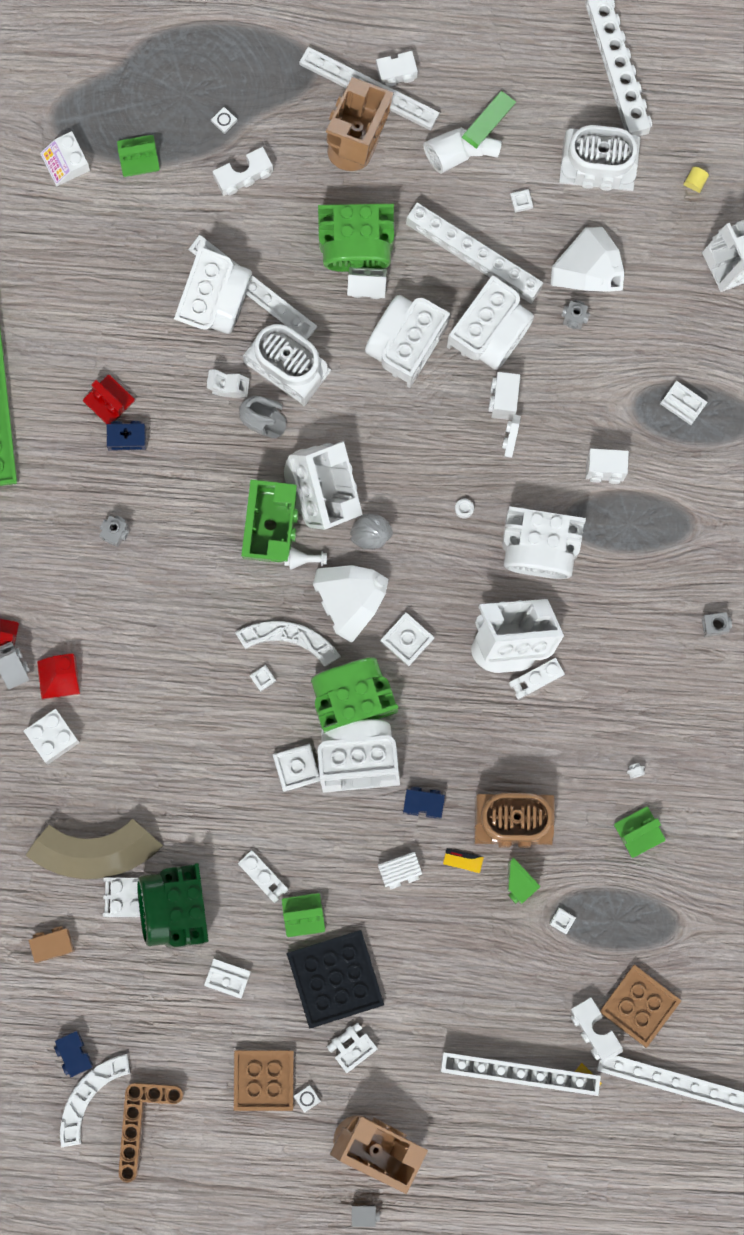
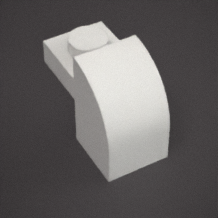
[207,369,249,398]

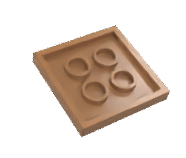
[600,965,681,1048]
[234,1050,294,1111]

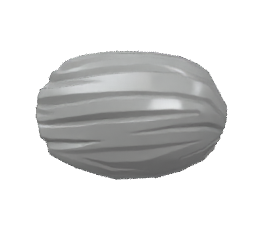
[239,396,286,438]
[350,514,393,550]

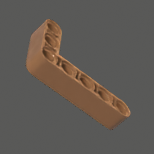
[119,1083,184,1183]

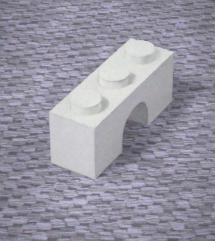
[213,147,273,196]
[570,998,623,1064]

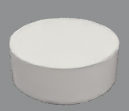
[455,499,474,519]

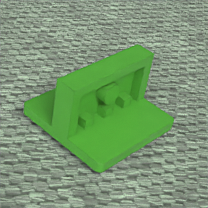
[117,135,160,177]
[614,807,666,858]
[282,893,325,937]

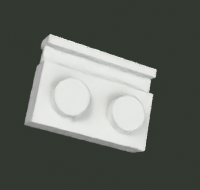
[660,381,707,425]
[204,959,251,999]

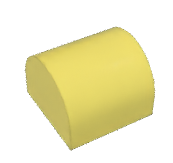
[683,167,709,193]

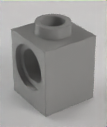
[701,612,732,637]
[352,1205,380,1227]

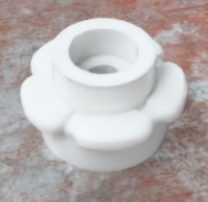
[627,763,645,779]

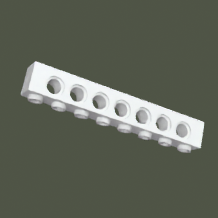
[585,0,652,137]
[406,203,543,304]
[440,1052,601,1096]

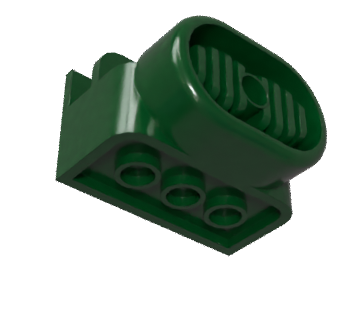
[137,863,209,948]

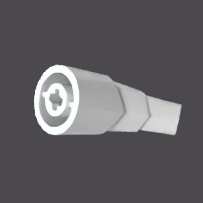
[423,127,502,174]

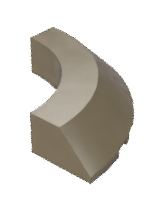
[26,819,163,879]

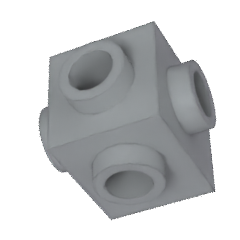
[562,300,590,330]
[99,515,129,547]

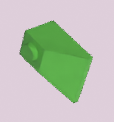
[507,858,541,904]

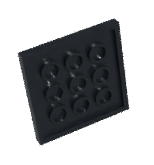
[286,930,384,1029]

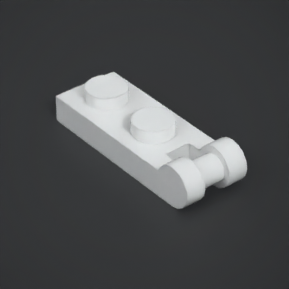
[509,658,565,700]
[238,850,288,903]

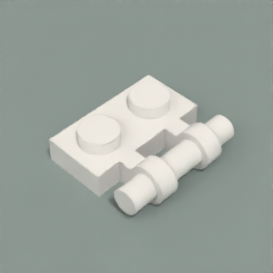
[326,1022,377,1073]

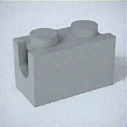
[0,641,30,690]

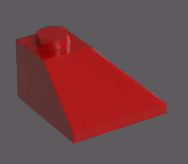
[37,653,80,699]

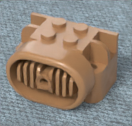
[326,77,394,171]
[475,793,555,848]
[330,1116,428,1194]

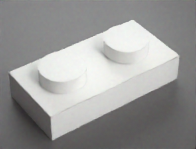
[502,414,521,458]

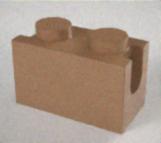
[29,926,75,963]

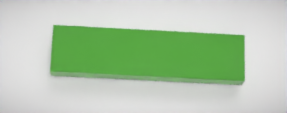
[462,91,516,149]

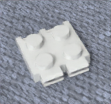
[102,878,140,917]

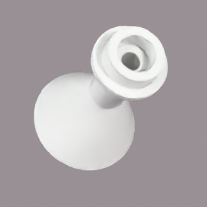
[285,547,327,570]

